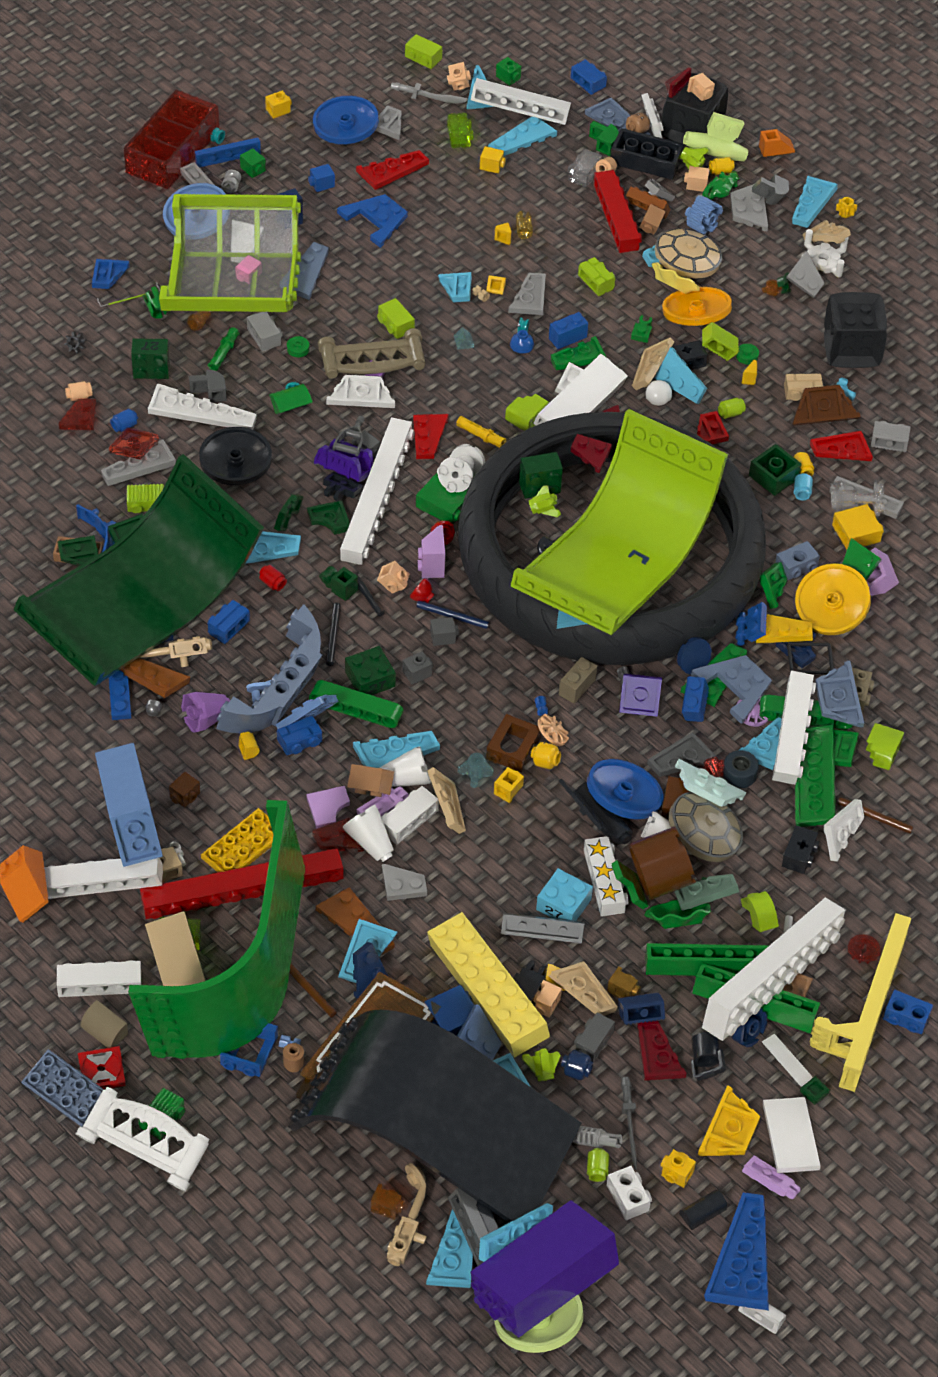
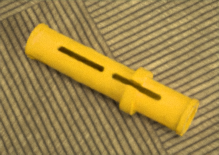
[456,416,506,448]

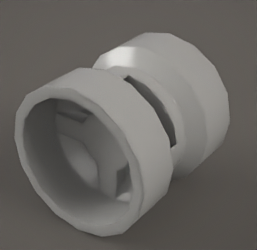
[221,169,241,193]

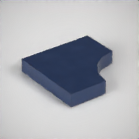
[776,631,816,668]

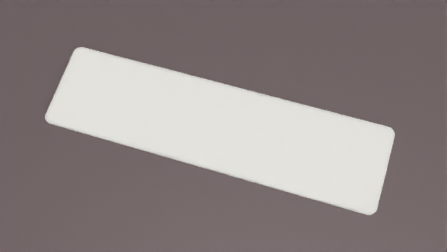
[762,1034,813,1087]

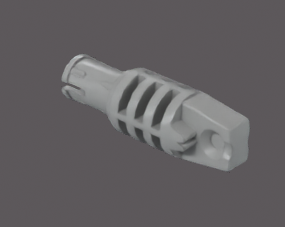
[573,1126,623,1148]

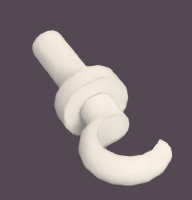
[170,842,186,866]

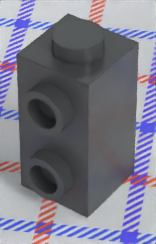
[574,1012,615,1062]

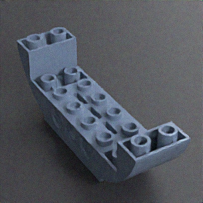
[216,604,322,734]

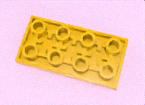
[201,808,274,872]

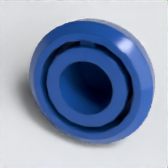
[510,330,534,353]

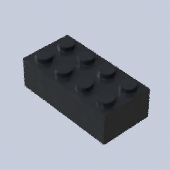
[611,128,684,180]

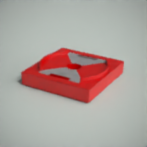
[78,1046,126,1089]

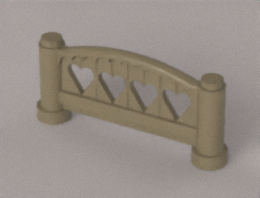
[318,328,426,379]

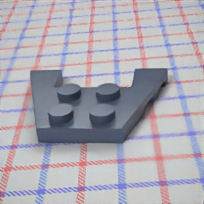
[691,655,772,724]

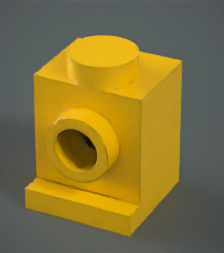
[494,767,524,803]

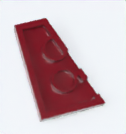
[637,1021,687,1081]

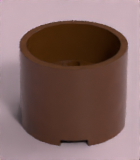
[628,827,696,900]

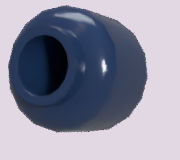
[561,1050,594,1080]

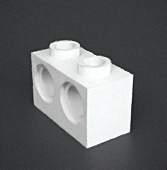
[607,1166,652,1220]

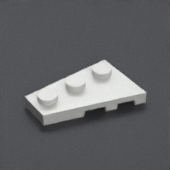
[824,799,864,861]

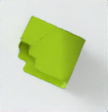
[505,394,549,431]
[866,723,904,770]

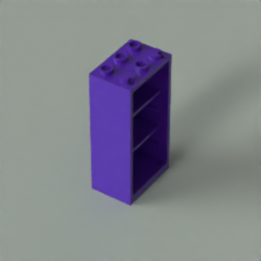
[470,1200,619,1338]

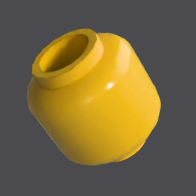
[531,742,561,769]

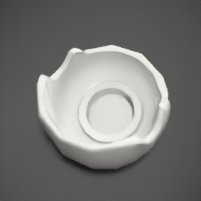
[646,380,672,406]

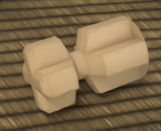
[472,285,490,302]

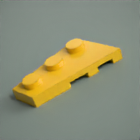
[756,614,813,643]

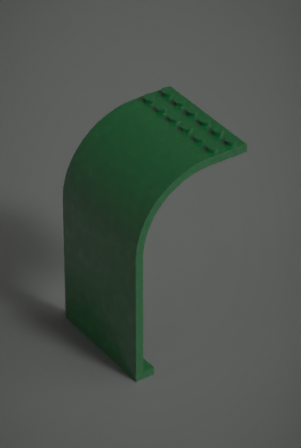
[13,454,264,686]

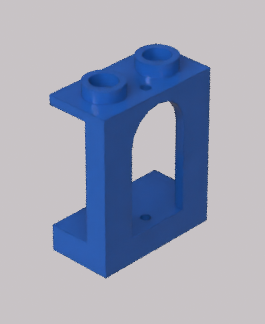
[220,1023,278,1077]

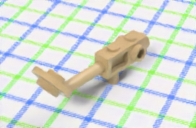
[141,636,212,667]
[387,1163,427,1266]

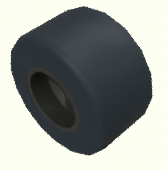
[722,750,759,788]

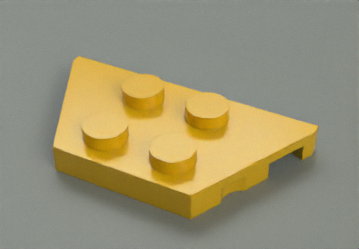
[698,1085,760,1156]

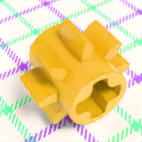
[836,197,857,218]

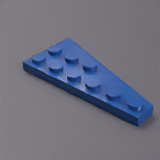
[704,1192,769,1311]

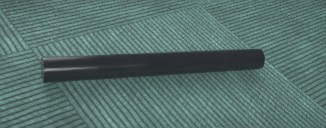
[326,603,341,666]

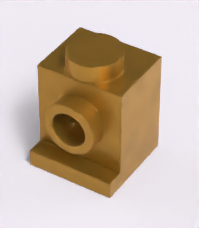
[607,966,641,998]

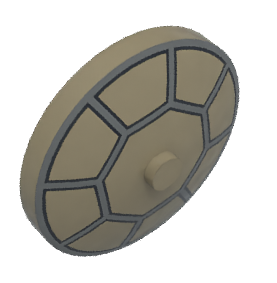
[669,792,743,862]

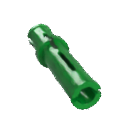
[208,327,240,371]

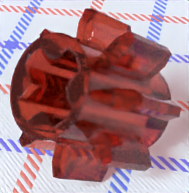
[702,756,724,778]

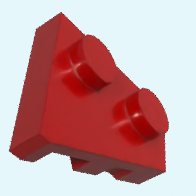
[697,411,729,444]

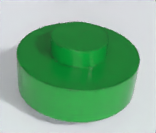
[287,336,309,358]
[736,344,759,365]

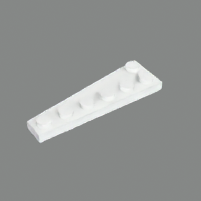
[148,384,257,430]

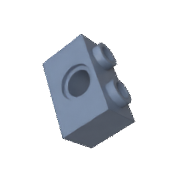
[775,541,820,580]

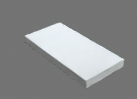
[763,1097,820,1173]

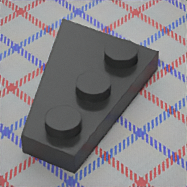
[647,732,717,777]

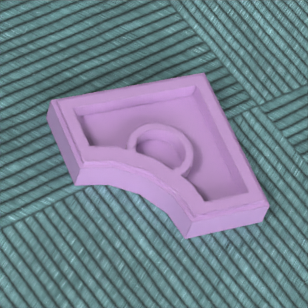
[306,786,350,829]

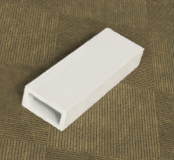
[534,354,628,425]

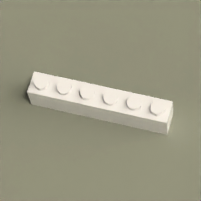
[471,78,571,125]
[772,671,816,785]
[44,858,163,899]

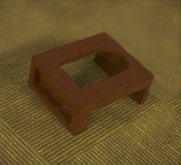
[486,714,541,773]

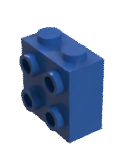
[424,985,474,1036]

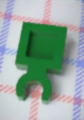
[631,315,652,343]

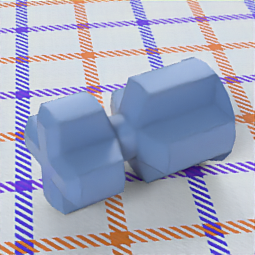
[279,1035,301,1048]

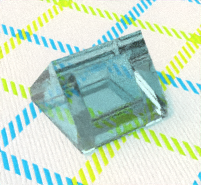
[454,327,474,350]

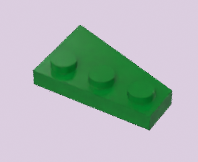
[551,336,606,370]

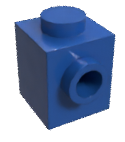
[308,164,335,192]

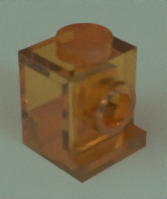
[371,1183,405,1220]

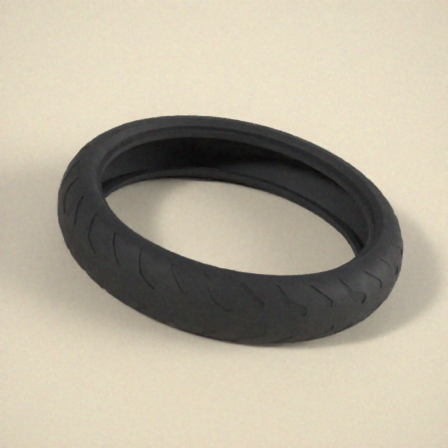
[458,412,766,665]

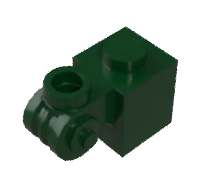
[319,566,358,601]

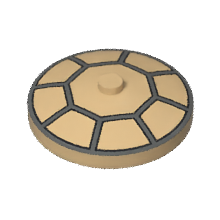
[655,228,722,279]

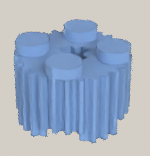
[685,195,723,234]

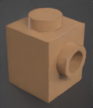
[639,204,666,234]

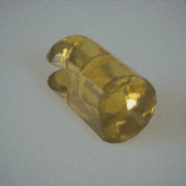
[516,211,533,239]

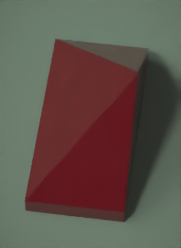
[665,67,692,98]

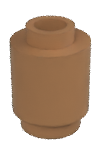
[283,1043,304,1072]

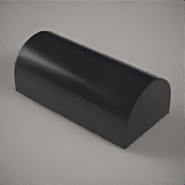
[679,1189,727,1230]

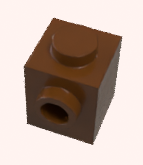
[169,772,200,808]

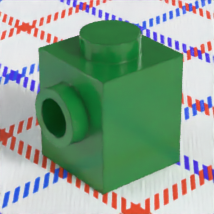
[496,57,521,86]
[240,148,266,178]

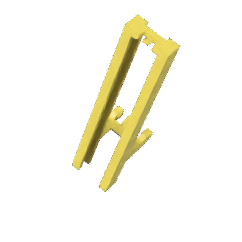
[810,913,911,1092]

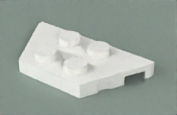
[327,375,395,408]

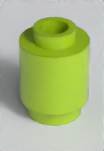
[718,398,746,419]
[587,1148,609,1182]

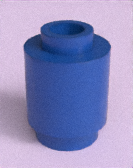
[110,408,138,432]

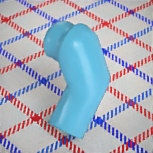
[836,377,856,401]

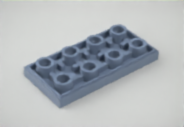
[21,1049,104,1127]

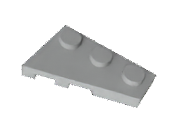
[508,273,546,315]

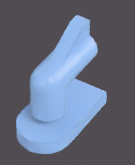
[246,680,271,703]

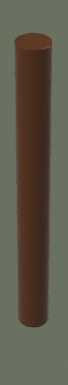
[837,797,913,834]
[289,963,337,1018]

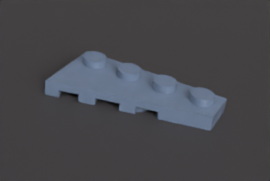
[280,242,329,300]

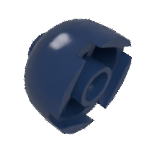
[731,1008,767,1047]

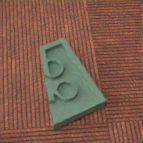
[674,874,739,911]

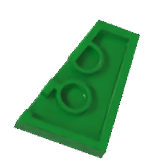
[842,538,882,580]

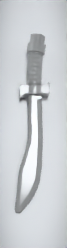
[391,82,468,104]

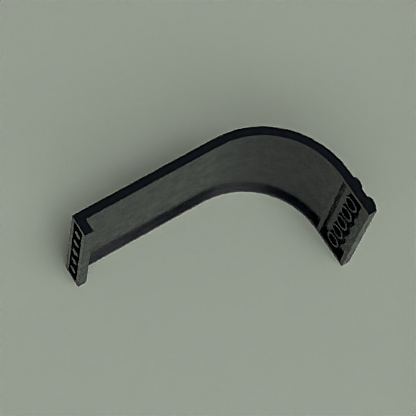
[288,1010,582,1223]

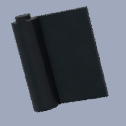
[559,778,633,844]

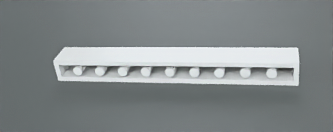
[340,417,414,565]

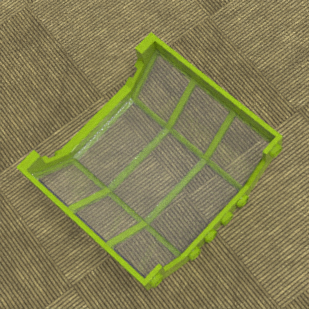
[159,194,301,312]

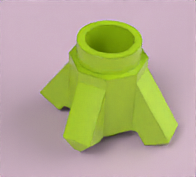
[680,147,708,169]
[528,485,561,517]
[522,1048,561,1082]

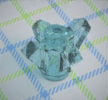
[457,753,494,788]

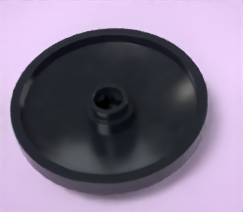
[199,427,272,485]

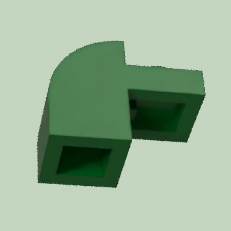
[589,121,619,157]

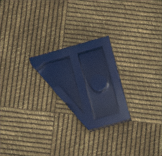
[353,942,388,999]

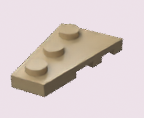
[427,767,466,834]
[549,961,618,1016]

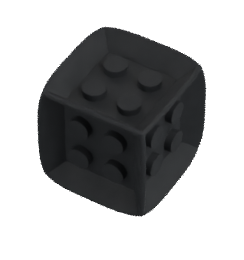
[661,73,728,147]
[824,292,887,368]

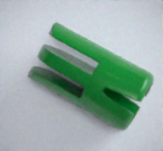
[142,286,167,319]

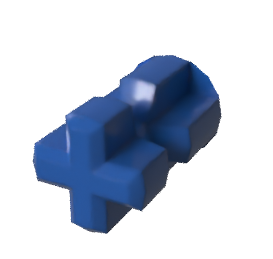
[535,696,548,716]

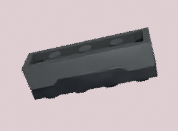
[448,1188,499,1266]

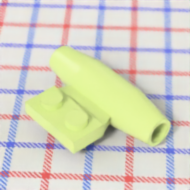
[683,112,748,162]

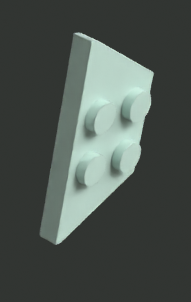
[675,759,746,807]

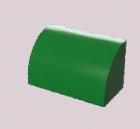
[269,384,312,414]

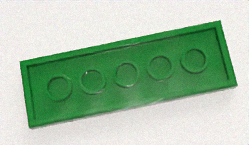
[795,725,836,827]

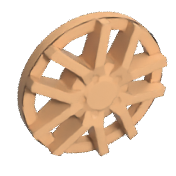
[538,714,569,746]

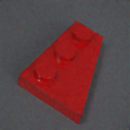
[810,431,873,461]

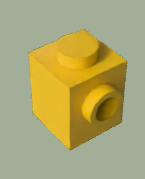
[265,90,292,119]
[480,146,506,174]

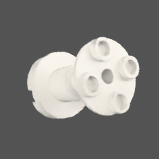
[437,444,485,493]

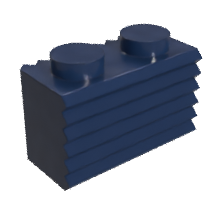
[618,993,665,1025]

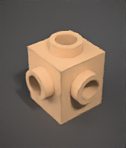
[447,62,471,90]
[377,561,410,594]

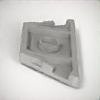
[730,184,768,231]

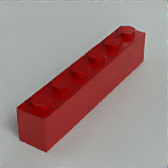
[593,170,642,253]

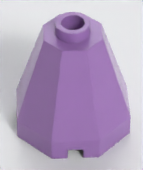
[181,692,230,732]

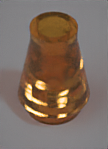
[187,311,211,330]

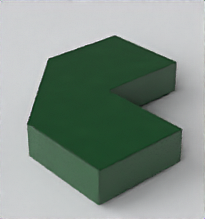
[274,494,304,531]

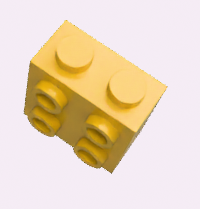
[832,504,884,550]

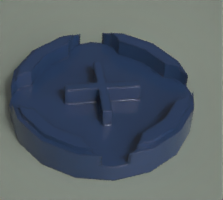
[677,637,712,675]

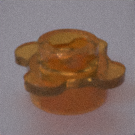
[762,280,782,296]

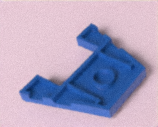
[337,194,408,248]

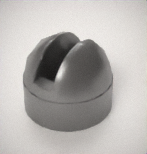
[146,700,162,716]

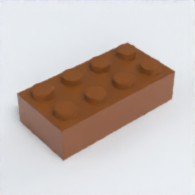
[626,187,670,219]

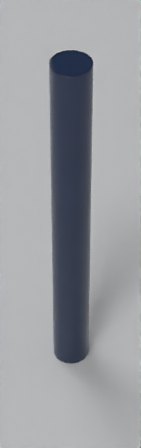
[416,601,489,629]

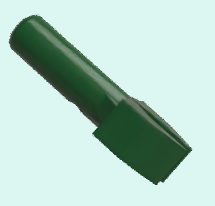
[777,272,791,295]

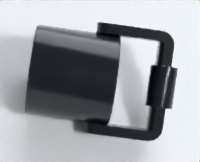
[691,1032,726,1081]

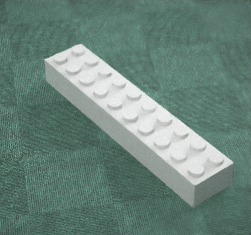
[702,898,845,1041]

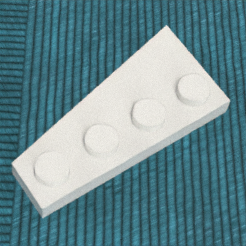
[641,93,664,138]

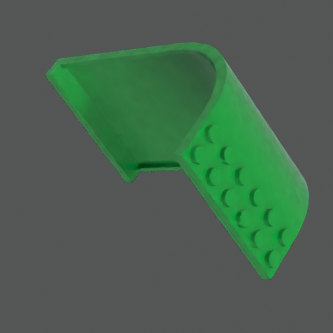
[128,800,305,1059]

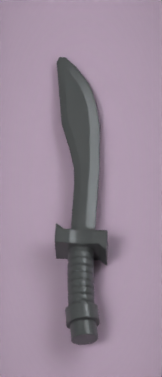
[621,1077,637,1170]

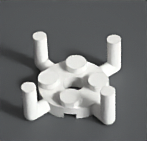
[802,229,849,278]

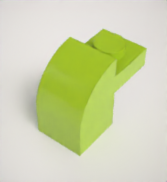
[741,891,779,932]

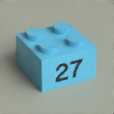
[536,868,593,921]

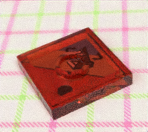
[109,428,159,460]

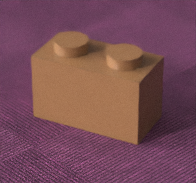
[347,764,394,797]

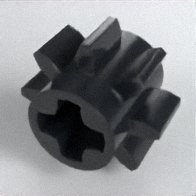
[64,331,87,353]

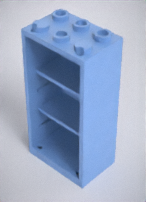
[95,743,163,867]

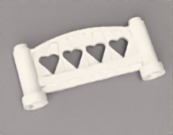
[76,1087,209,1192]

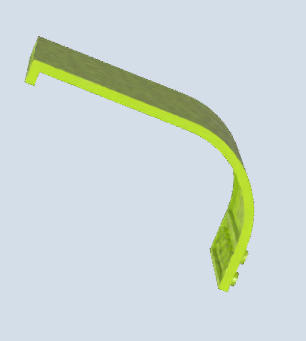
[511,409,728,635]

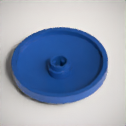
[313,96,379,144]
[587,759,663,819]

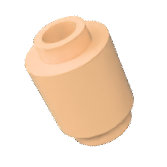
[596,157,617,172]
[65,381,92,402]

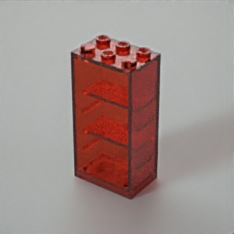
[124,90,219,190]

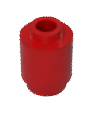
[259,565,287,591]

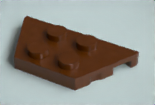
[792,385,861,426]

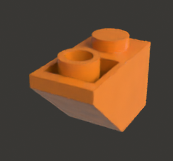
[759,129,795,157]

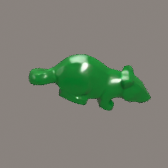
[702,171,739,200]

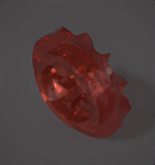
[848,934,880,964]

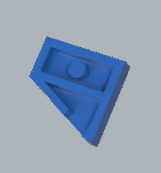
[92,259,129,289]

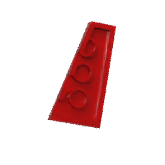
[356,150,429,190]

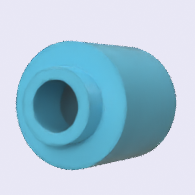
[794,473,813,501]

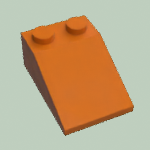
[0,845,49,923]

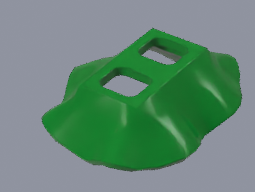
[644,900,711,929]

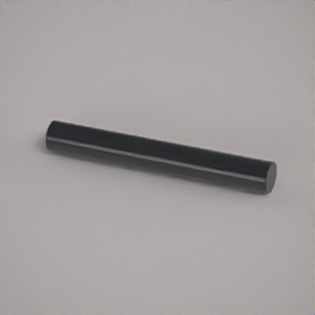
[354,573,385,617]

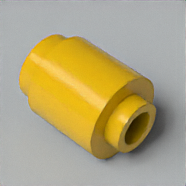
[709,157,734,175]
[794,452,814,477]

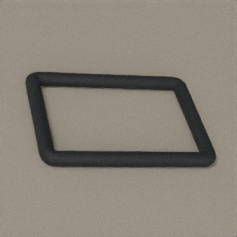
[787,642,834,675]

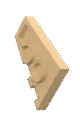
[803,220,851,244]
[632,338,674,390]

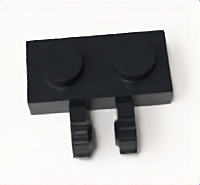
[323,472,364,502]

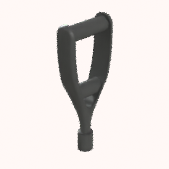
[333,416,365,457]

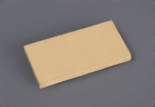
[145,911,206,986]

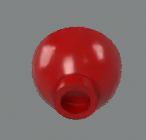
[431,520,455,546]
[410,578,435,603]

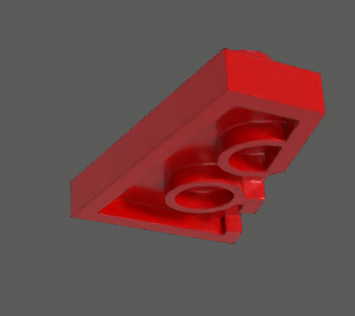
[413,414,449,459]

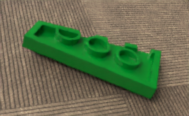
[681,643,748,707]

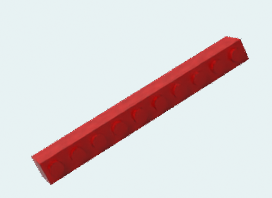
[140,848,344,919]

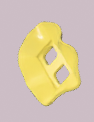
[652,262,700,294]

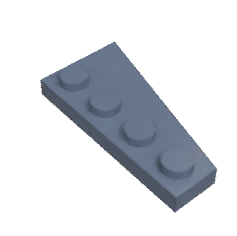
[585,98,651,135]

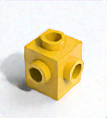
[660,1149,696,1188]

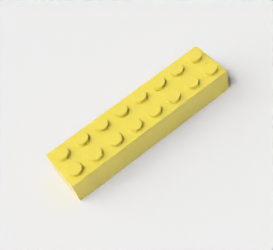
[427,912,550,1058]

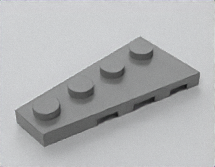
[101,439,176,486]

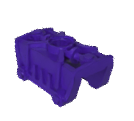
[314,438,373,482]

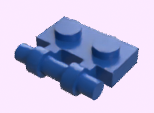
[736,602,767,646]

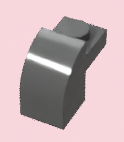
[752,174,789,205]
[189,370,227,402]

